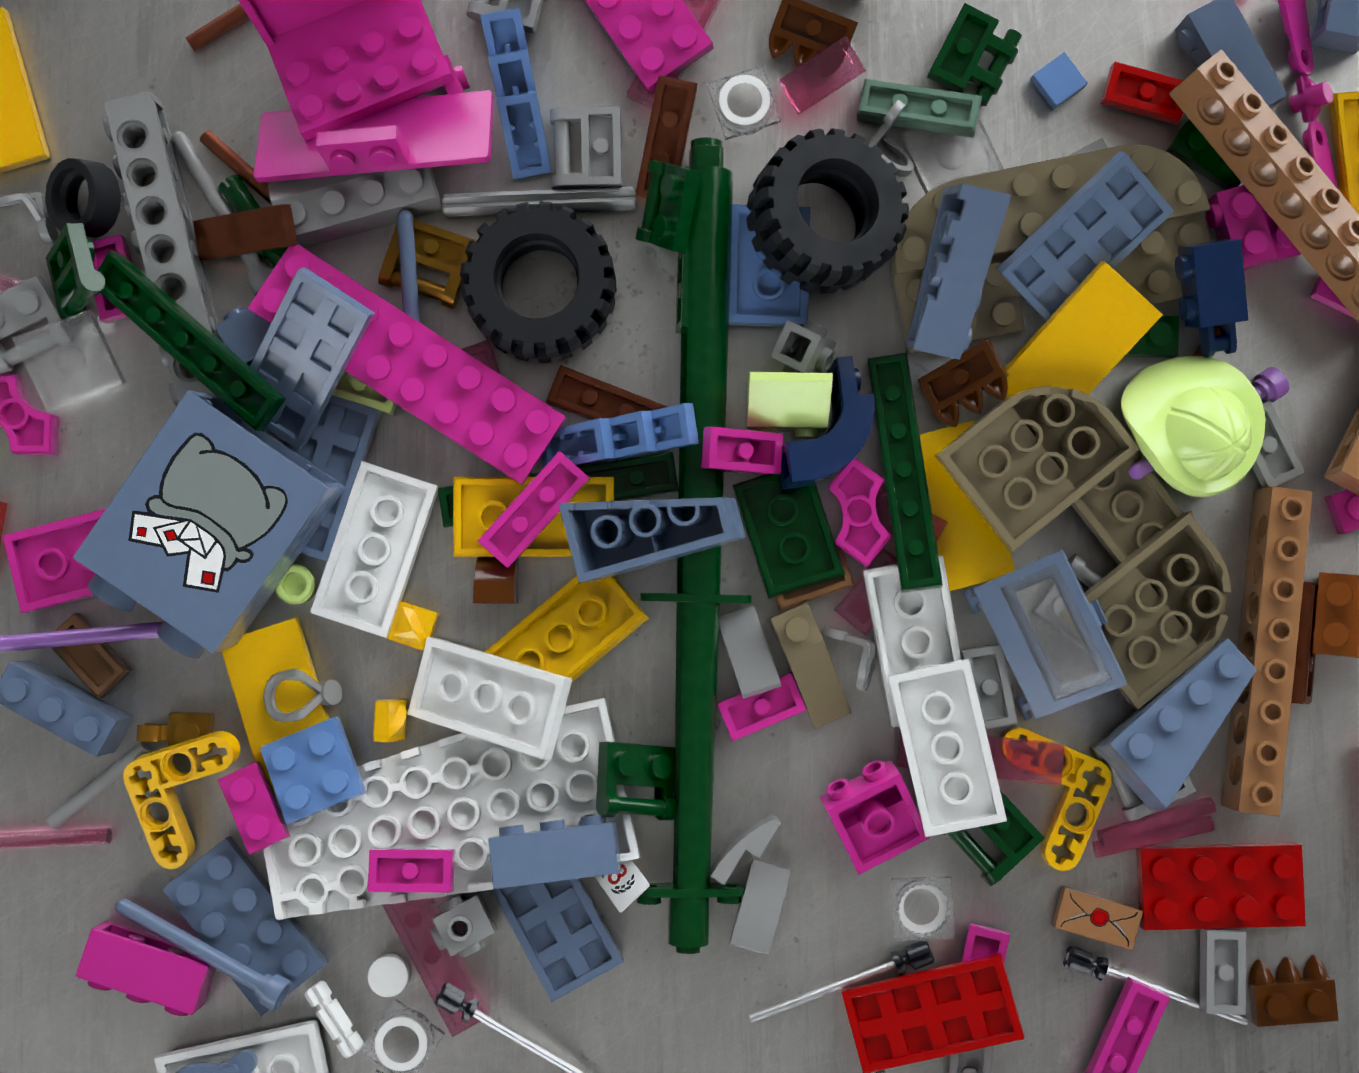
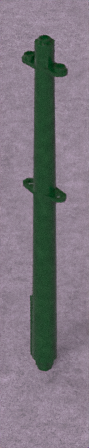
[637,137,752,954]

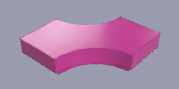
[0,375,59,455]
[828,458,892,569]

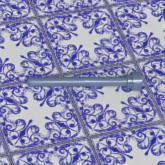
[397,210,420,322]
[115,898,292,1012]

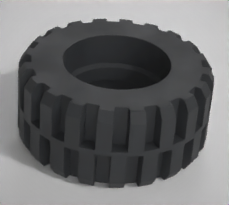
[746,128,909,294]
[460,201,617,363]

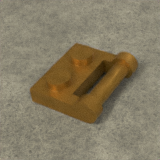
[378,219,476,309]

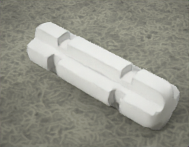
[304,980,364,1058]

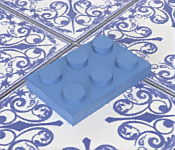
[729,204,811,327]

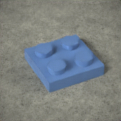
[260,716,367,824]

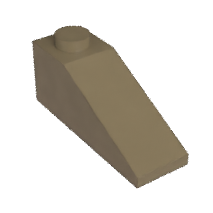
[768,603,851,729]

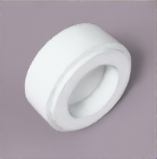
[368,953,410,997]

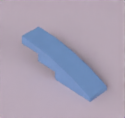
[480,7,552,179]
[541,403,699,468]

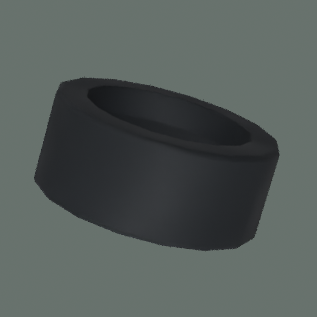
[45,158,121,238]

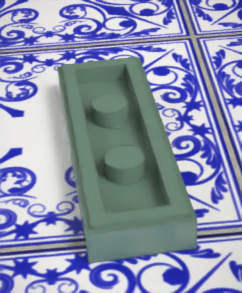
[857,79,982,138]

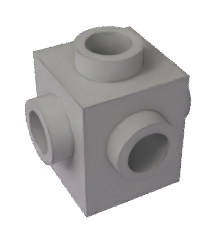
[770,320,837,373]
[430,892,497,958]

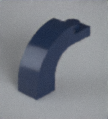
[780,356,875,489]

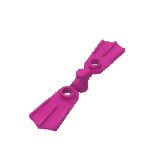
[1278,0,1339,189]

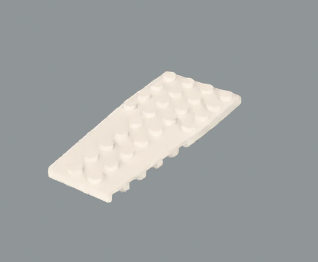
[263,698,640,920]

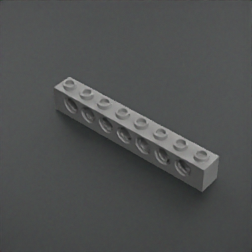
[103,91,223,406]

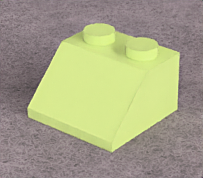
[745,372,833,439]

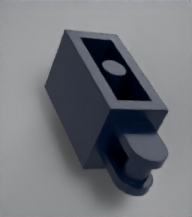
[1175,239,1248,358]

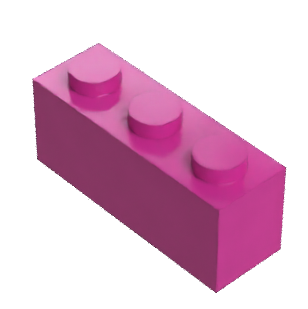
[75,921,216,1016]

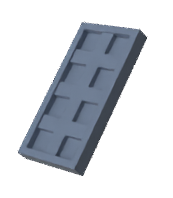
[997,151,1174,322]
[250,267,375,450]
[283,395,381,562]
[162,836,329,1016]
[492,878,624,1002]

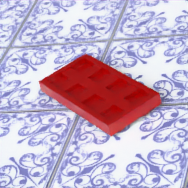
[1136,842,1306,931]
[841,953,1025,1073]

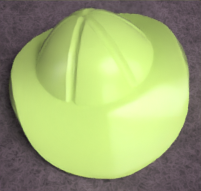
[1121,356,1266,497]

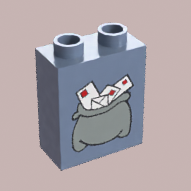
[73,390,346,659]

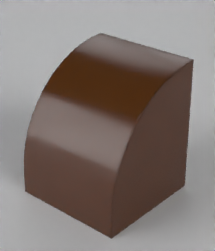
[473,557,519,604]

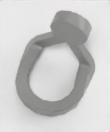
[868,100,914,177]
[0,192,58,244]
[822,626,877,691]
[264,669,342,722]

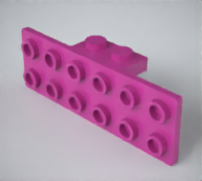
[254,90,494,183]

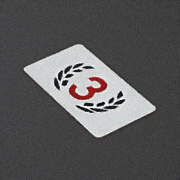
[595,860,650,913]

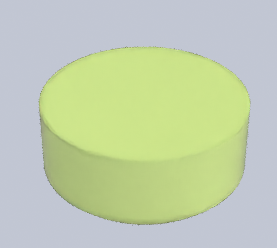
[275,564,318,604]

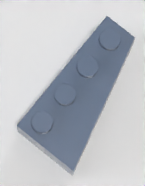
[905,184,1012,360]
[558,497,746,583]
[1095,638,1257,810]

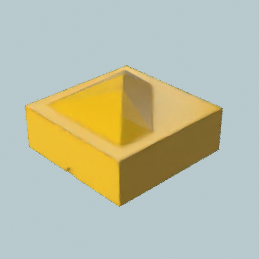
[387,601,440,651]
[373,699,407,742]

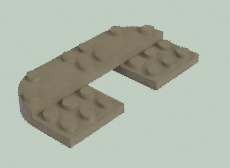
[890,144,1210,355]
[935,386,1231,710]

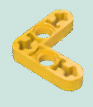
[998,726,1112,871]
[123,731,241,869]

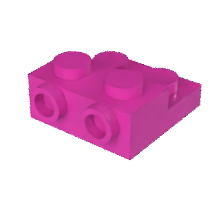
[1205,185,1301,271]
[819,760,930,875]

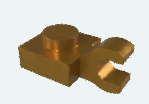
[136,712,214,754]

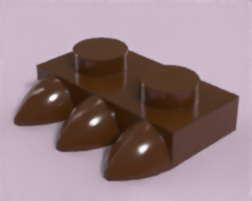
[769,0,858,78]
[917,339,1009,427]
[1248,955,1338,1027]

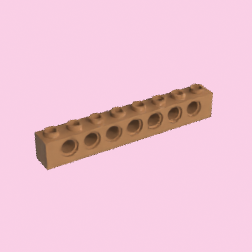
[1169,49,1359,323]
[1221,486,1313,817]

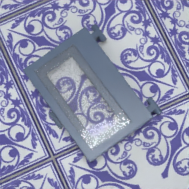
[964,549,1127,721]

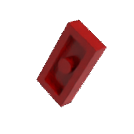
[1100,61,1183,125]

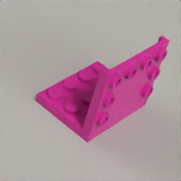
[238,0,454,142]

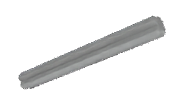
[441,186,637,217]

